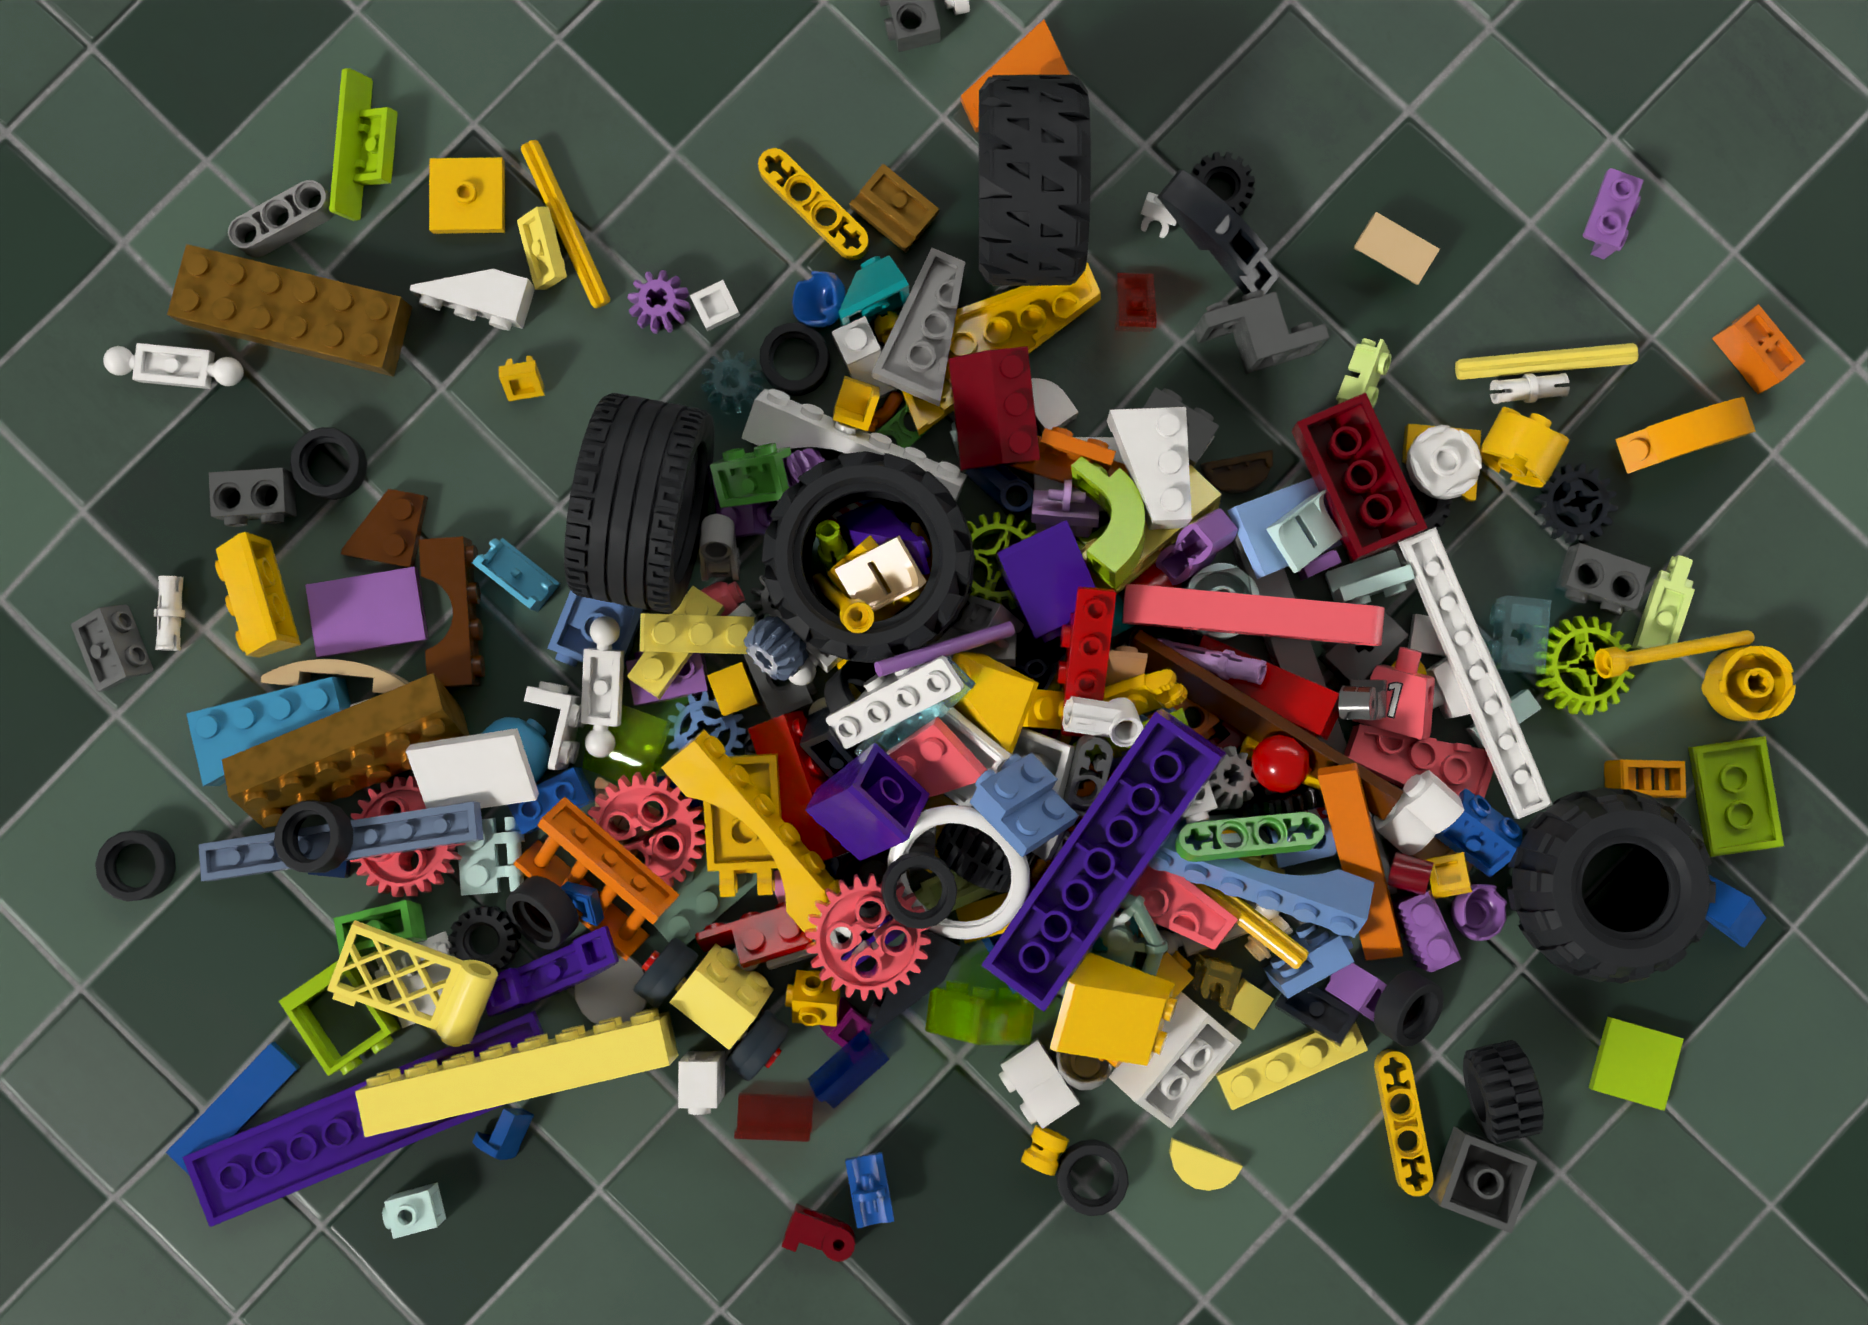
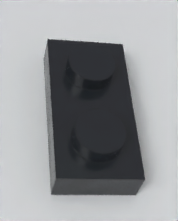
[1275,985,1360,1047]

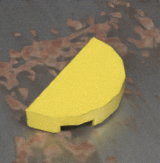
[1169,1138,1243,1191]

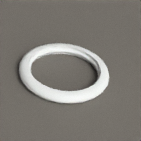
[887,805,1030,939]

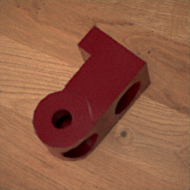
[781,1203,855,1262]

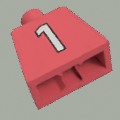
[1352,647,1435,740]

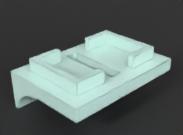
[1266,490,1342,573]

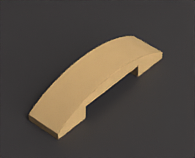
[261,659,410,694]

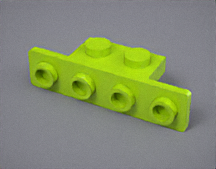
[329,68,398,221]

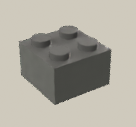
[1429,1126,1537,1233]

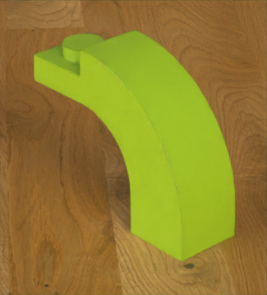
[1071,456,1145,590]

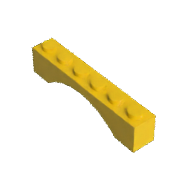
[661,729,841,940]

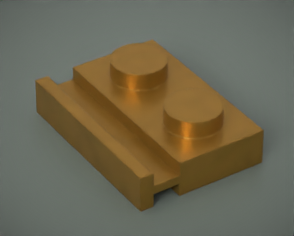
[849,164,939,253]

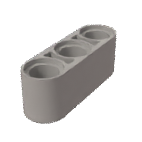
[228,180,334,257]

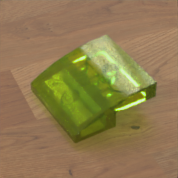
[583,704,672,783]

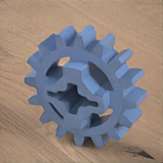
[665,691,747,756]

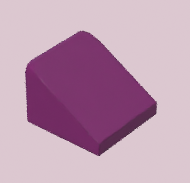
[819,997,872,1054]

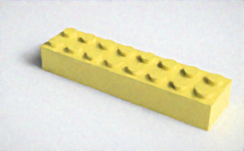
[355,1008,679,1137]

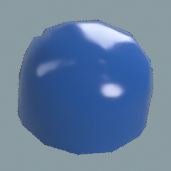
[792,271,846,327]

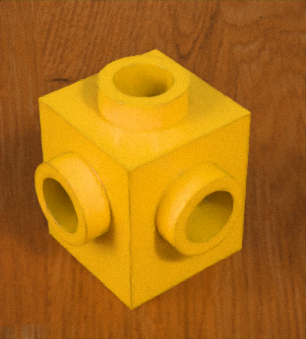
[785,970,841,1027]

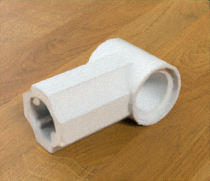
[1062,696,1144,747]

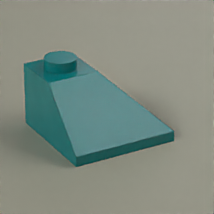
[839,255,909,327]

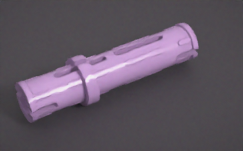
[1157,638,1267,685]

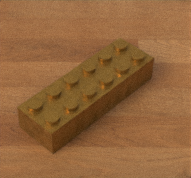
[167,244,412,377]
[222,673,469,829]

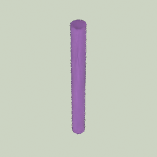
[874,621,1015,677]

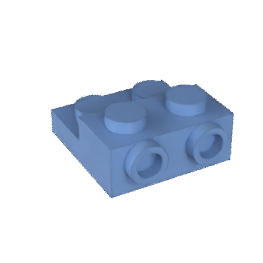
[547,591,646,668]
[970,752,1079,857]
[1263,922,1355,998]

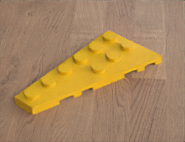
[882,262,1101,436]

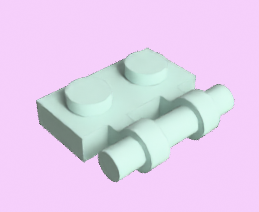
[457,817,525,896]

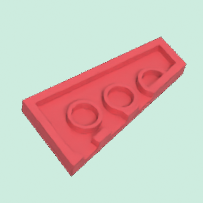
[886,717,987,798]
[1344,724,1494,798]
[1121,866,1239,950]

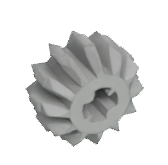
[1209,746,1259,810]

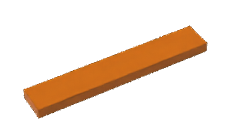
[1317,763,1403,961]

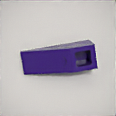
[836,500,930,575]

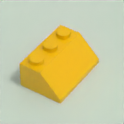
[215,532,301,658]

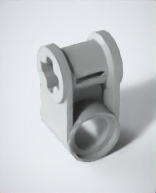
[699,514,740,581]

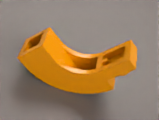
[1615,397,1756,474]

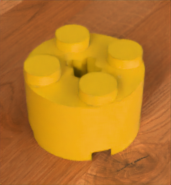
[1480,407,1570,488]
[1701,646,1796,721]

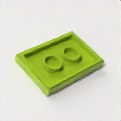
[1688,736,1784,857]

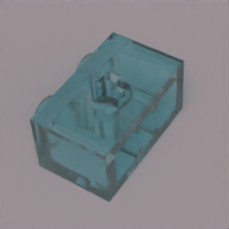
[1487,595,1552,676]

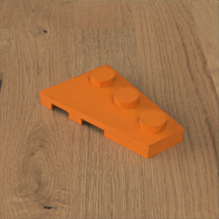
[960,19,1070,133]

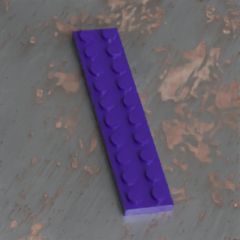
[182,1011,544,1227]

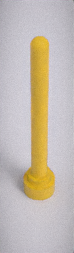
[812,573,874,633]
[1594,630,1755,678]

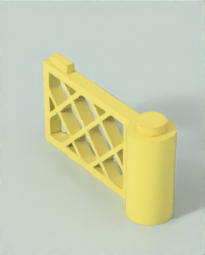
[327,920,498,1047]

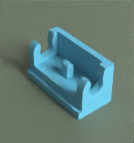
[472,538,561,612]

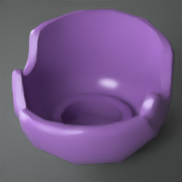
[1451,884,1507,941]

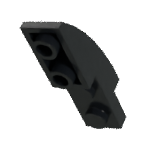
[1157,170,1280,295]

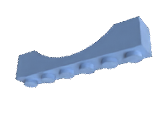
[1149,819,1375,938]

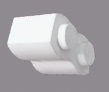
[1373,770,1464,856]
[998,1037,1080,1129]

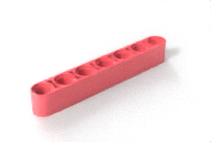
[1122,584,1385,646]

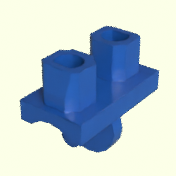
[845,1152,895,1228]

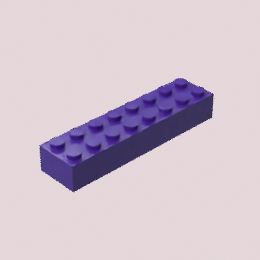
[981,709,1227,1012]

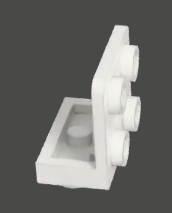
[524,681,585,770]

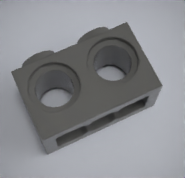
[879,0,940,52]
[209,468,297,527]
[1555,543,1651,616]

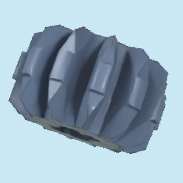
[744,616,809,681]

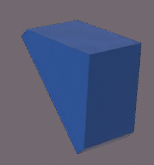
[1705,875,1766,948]

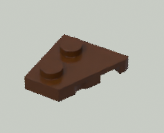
[341,489,428,568]

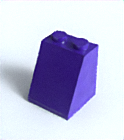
[995,520,1096,643]
[805,743,930,861]

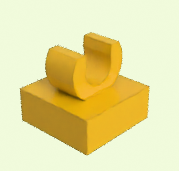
[499,355,545,401]
[1426,852,1472,899]

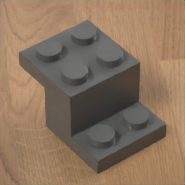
[1194,290,1330,374]

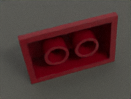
[948,346,1040,470]

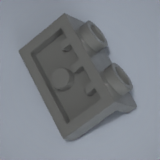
[71,604,154,692]

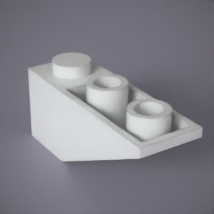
[410,269,535,331]

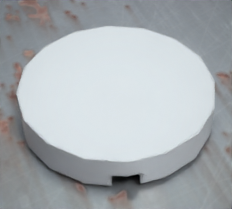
[1406,425,1482,500]

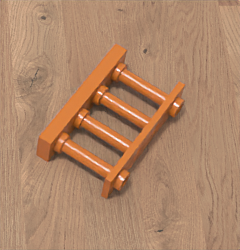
[513,797,680,961]

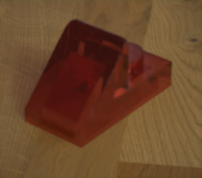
[1115,273,1157,332]

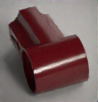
[1387,852,1434,896]

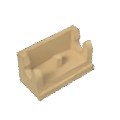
[1354,212,1440,285]

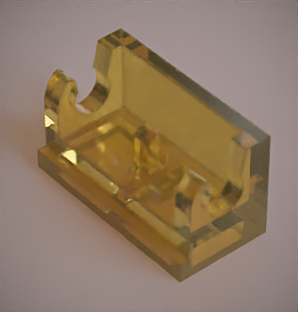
[1191,953,1242,1010]

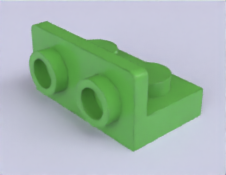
[710,443,792,508]

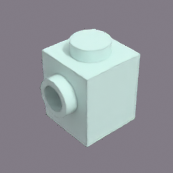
[382,1182,446,1239]

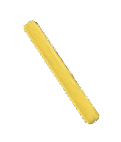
[1455,343,1639,380]

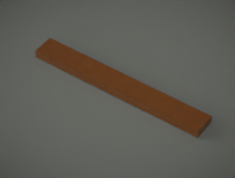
[1130,630,1403,820]

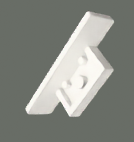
[826,656,964,749]

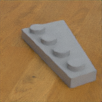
[872,248,965,407]

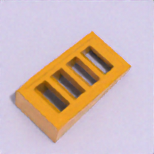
[1604,760,1686,798]

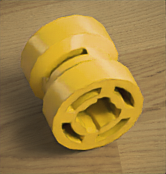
[1021,1125,1069,1176]

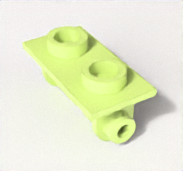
[1336,338,1392,408]

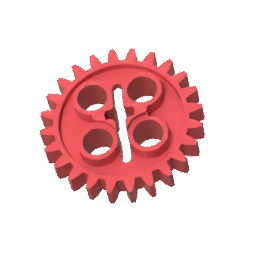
[587,771,706,888]
[350,776,466,897]
[805,873,931,1001]

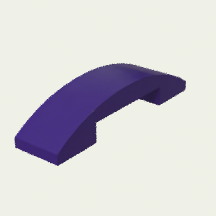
[486,926,619,1017]

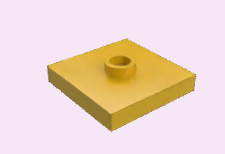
[429,157,505,234]

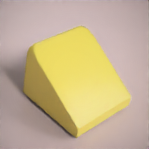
[1222,978,1274,1030]

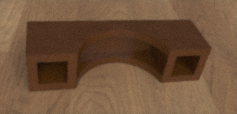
[419,536,485,688]

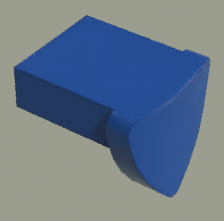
[472,1108,534,1160]

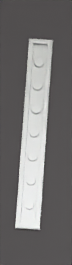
[1398,527,1553,819]

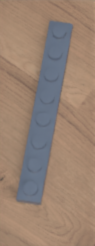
[199,801,484,882]

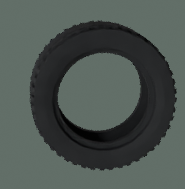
[564,393,715,613]

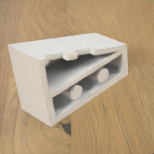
[1107,407,1192,530]

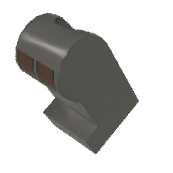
[1339,679,1387,720]

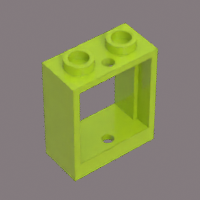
[279,957,401,1076]

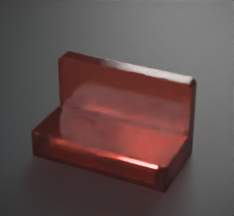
[734,1093,814,1142]

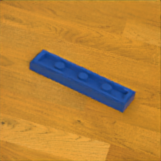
[166,1041,301,1175]

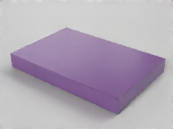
[305,567,429,658]

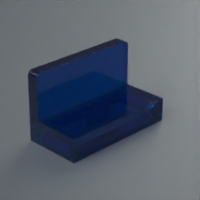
[807,1029,890,1109]

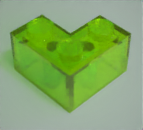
[925,980,1035,1045]

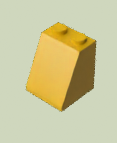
[1050,952,1178,1066]

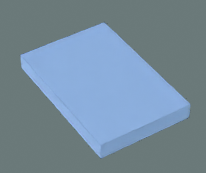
[1227,478,1342,579]

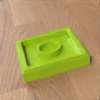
[1588,1016,1684,1111]

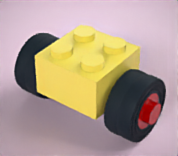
[633,937,790,1081]

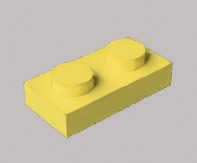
[517,207,567,290]

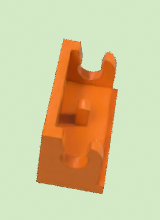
[1712,304,1805,394]

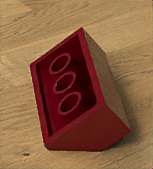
[1291,393,1428,564]

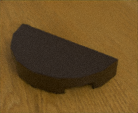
[1200,449,1273,494]

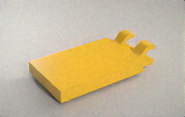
[703,754,781,897]

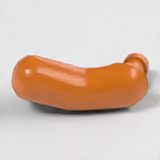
[868,391,903,432]

